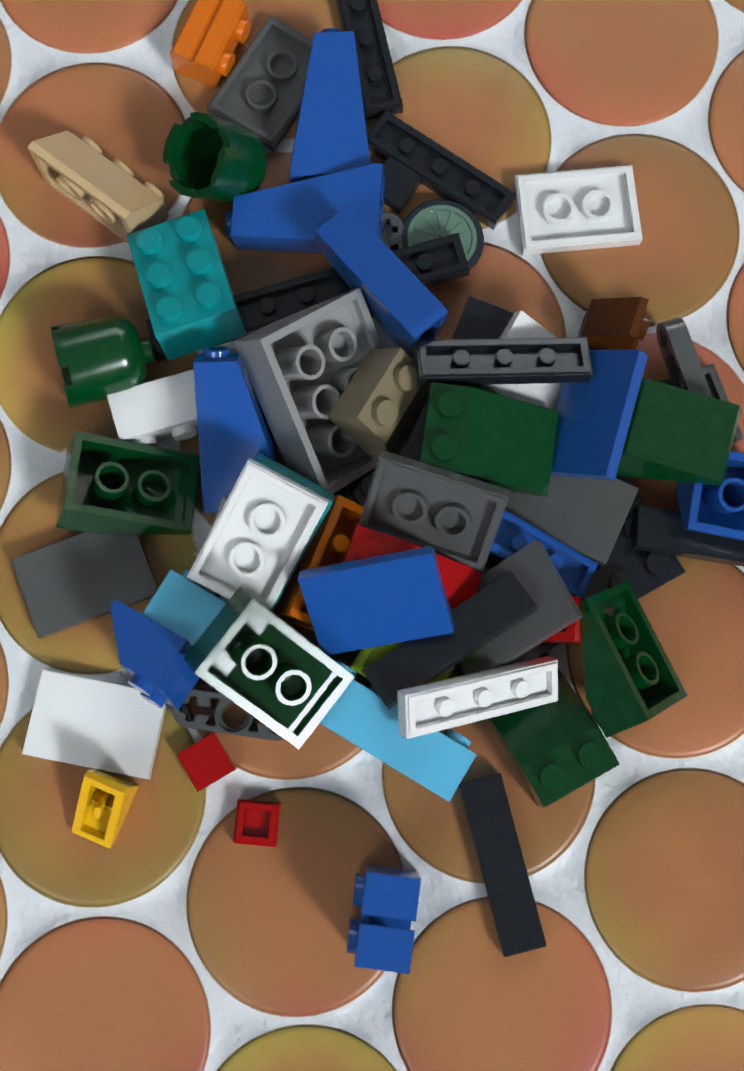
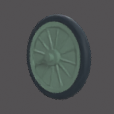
[402,200,484,270]

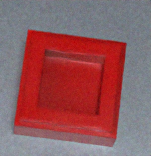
[176,732,236,792]
[233,799,281,847]

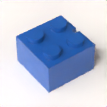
[346,864,421,974]

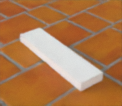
[397,656,558,739]

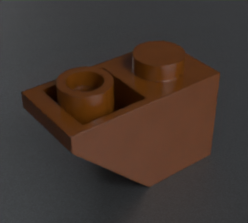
[578,297,651,350]

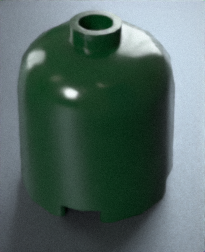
[163,112,267,203]
[51,317,154,408]

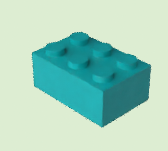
[126,209,246,361]

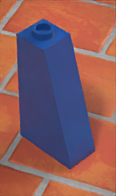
[287,28,371,184]
[225,163,385,254]
[315,206,448,357]
[193,346,280,513]

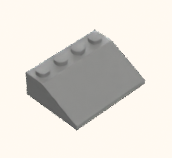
[234,288,414,493]

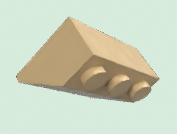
[27,130,169,244]

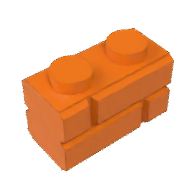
[170,0,251,88]

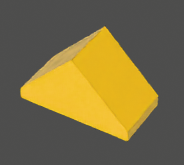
[71,769,139,849]

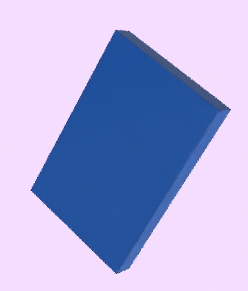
[551,350,648,481]
[298,546,454,655]

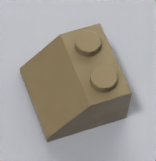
[328,347,428,462]

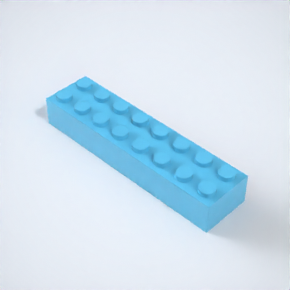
[143,569,477,802]

